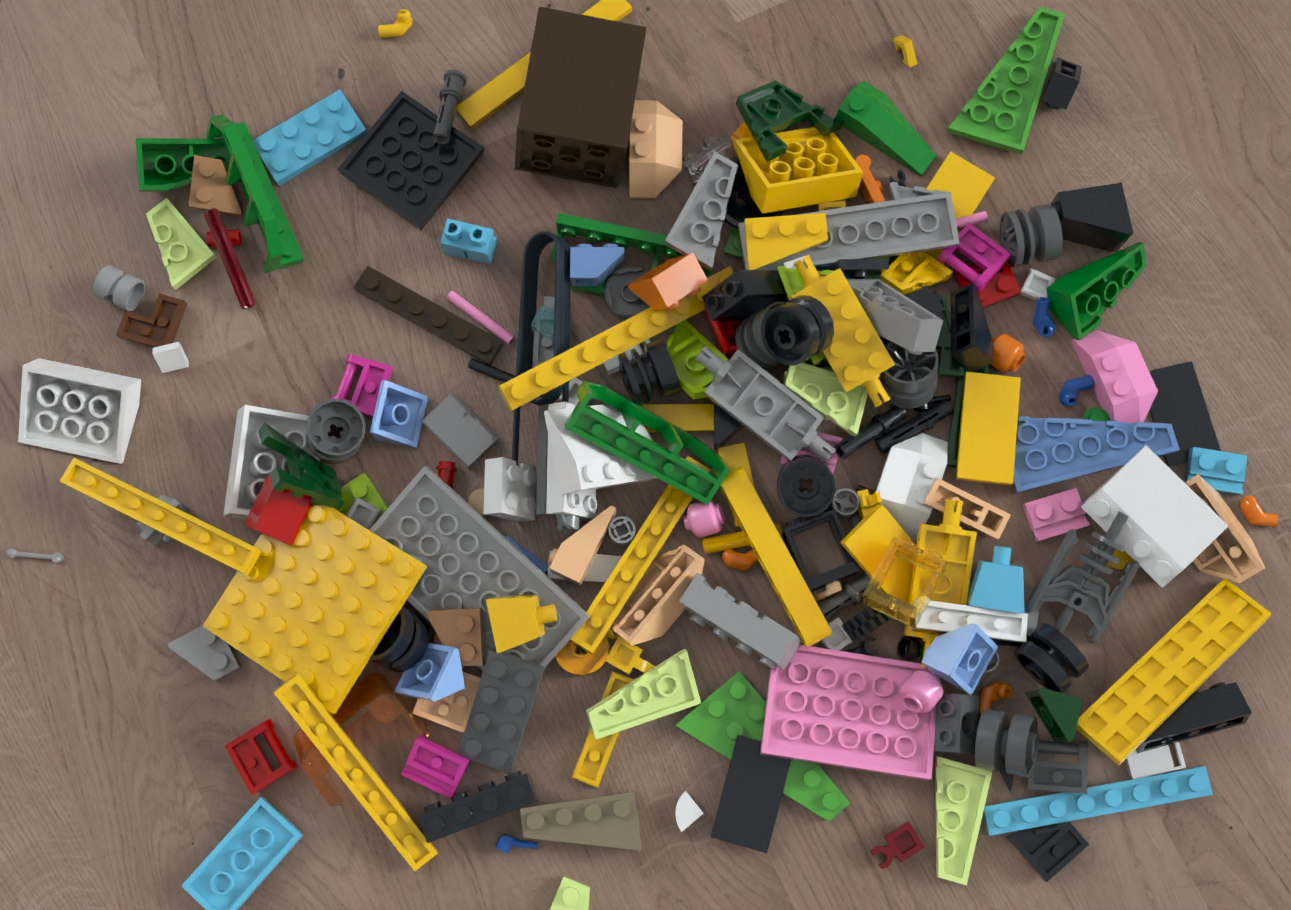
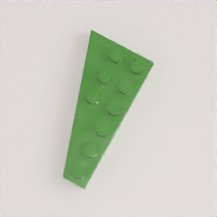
[947,7,1065,155]
[675,671,850,822]

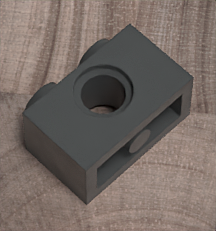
[935,694,979,754]

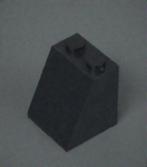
[1050,183,1133,252]

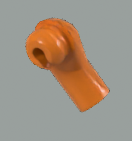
[979,681,1012,715]

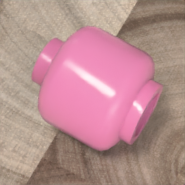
[683,499,726,538]
[900,670,943,713]

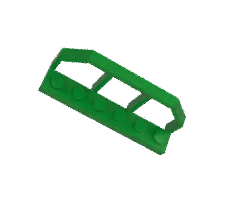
[206,114,304,273]
[552,213,711,297]
[564,381,730,505]

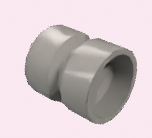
[93,265,146,311]

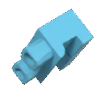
[440,218,498,264]

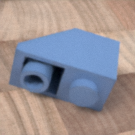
[570,244,625,286]

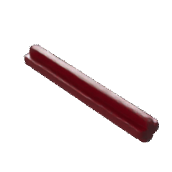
[204,208,256,309]

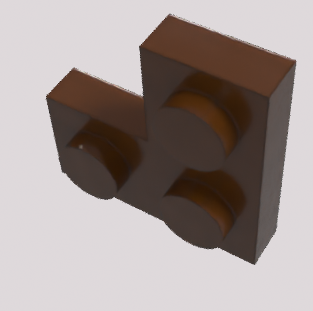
[116,293,187,348]

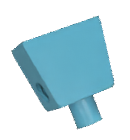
[967,546,1024,614]

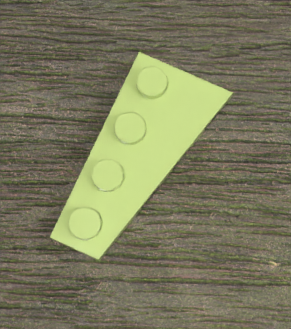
[586,649,701,739]
[935,756,992,886]

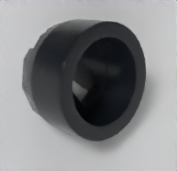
[897,636,922,660]

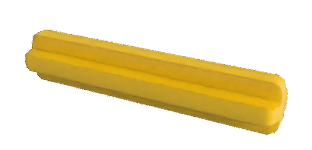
[702,524,783,554]

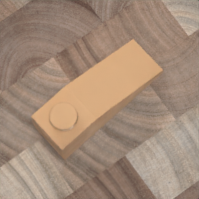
[923,478,1011,540]
[547,506,616,586]

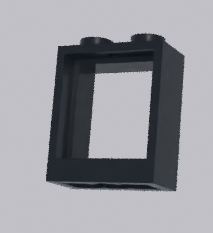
[702,270,787,321]
[782,509,860,592]

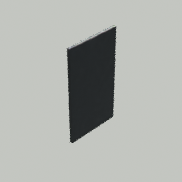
[1149,361,1221,467]
[710,735,791,853]

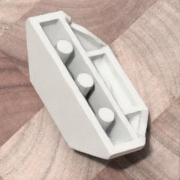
[876,433,948,543]

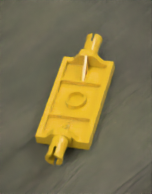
[791,255,895,407]
[903,499,977,668]

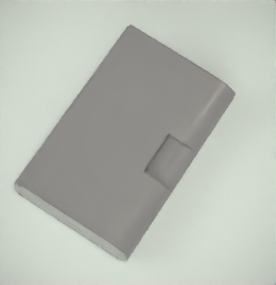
[422,393,500,469]

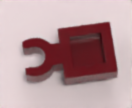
[870,821,925,869]

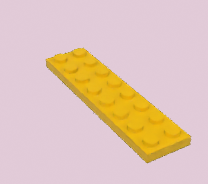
[1076,579,1272,766]

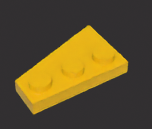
[744,213,828,270]

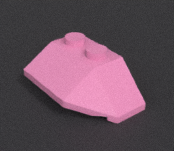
[1071,330,1158,423]

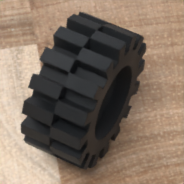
[842,597,895,644]

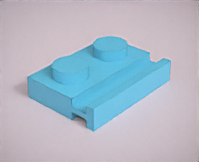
[1186,447,1247,496]

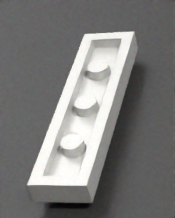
[912,599,1028,643]

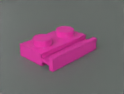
[401,736,470,799]

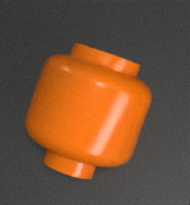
[989,333,1026,373]

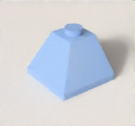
[922,623,998,695]

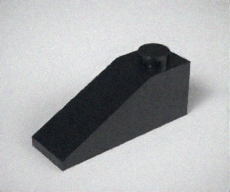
[950,283,994,372]

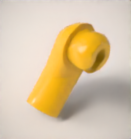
[378,9,413,38]

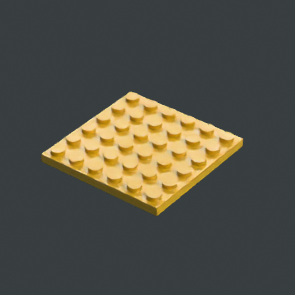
[203,502,427,714]

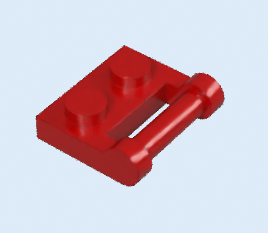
[953,261,1021,309]
[225,719,298,795]

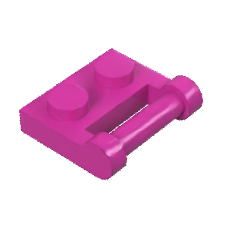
[937,223,1011,292]
[332,354,393,418]

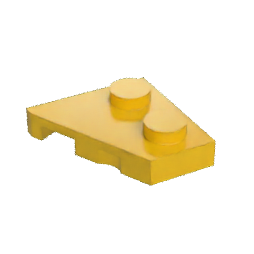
[879,251,953,295]

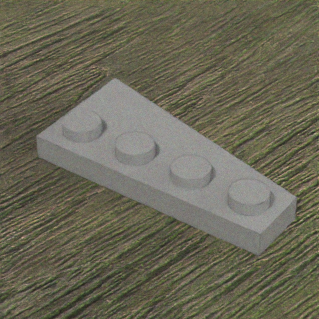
[663,151,738,270]

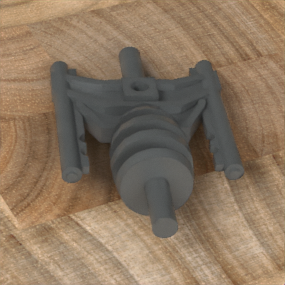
[1025,511,1140,644]

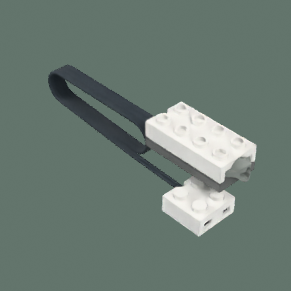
[484,231,597,531]

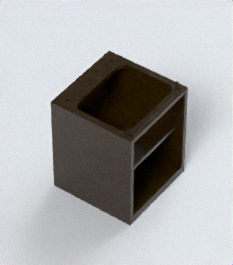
[514,4,647,188]

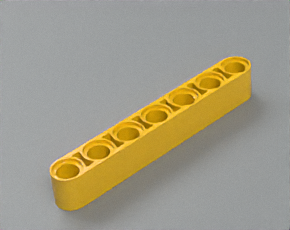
[719,467,832,648]

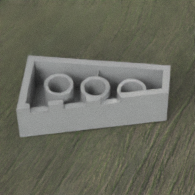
[847,279,943,355]
[679,573,801,670]

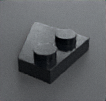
[1007,821,1089,882]

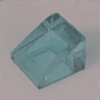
[531,305,554,338]

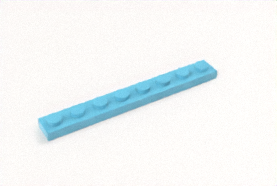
[983,766,1213,836]

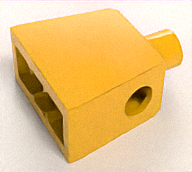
[486,595,557,653]

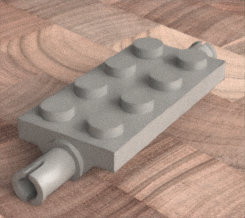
[695,346,836,463]

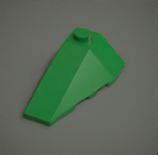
[836,81,936,177]
[135,138,230,192]
[1046,242,1147,340]

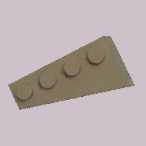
[520,791,642,851]

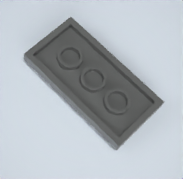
[458,648,545,774]

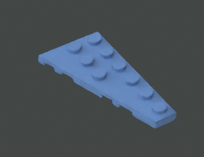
[1013,416,1180,494]

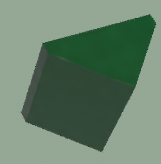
[1025,688,1083,742]

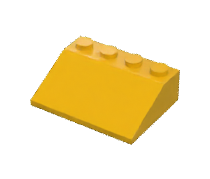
[734,127,863,213]

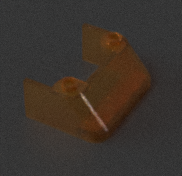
[293,673,429,806]

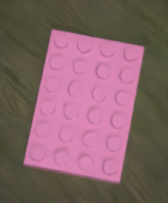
[760,645,940,781]

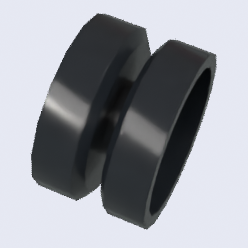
[761,295,834,366]
[369,606,430,672]
[1014,623,1089,693]

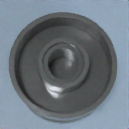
[880,341,938,409]
[975,708,1039,777]

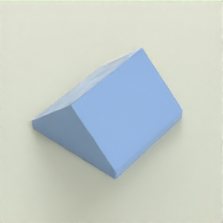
[369,380,428,448]
[394,643,465,702]

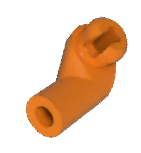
[1240,496,1278,527]
[722,549,758,571]

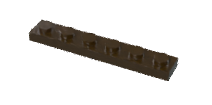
[354,266,504,365]

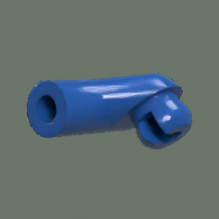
[1033,297,1055,338]
[1059,375,1093,407]

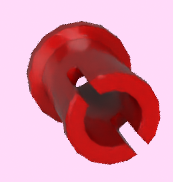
[206,229,242,249]
[436,461,457,489]

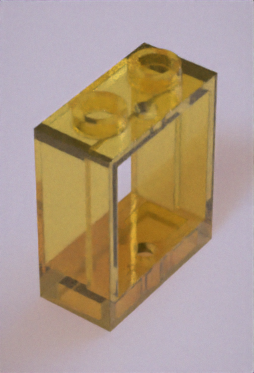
[863,537,946,629]

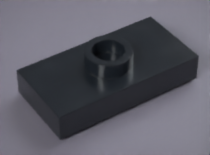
[828,259,889,279]

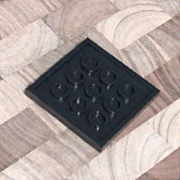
[338,91,485,231]

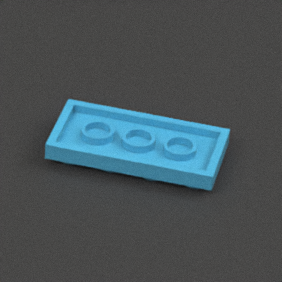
[253,90,367,186]
[182,797,304,910]

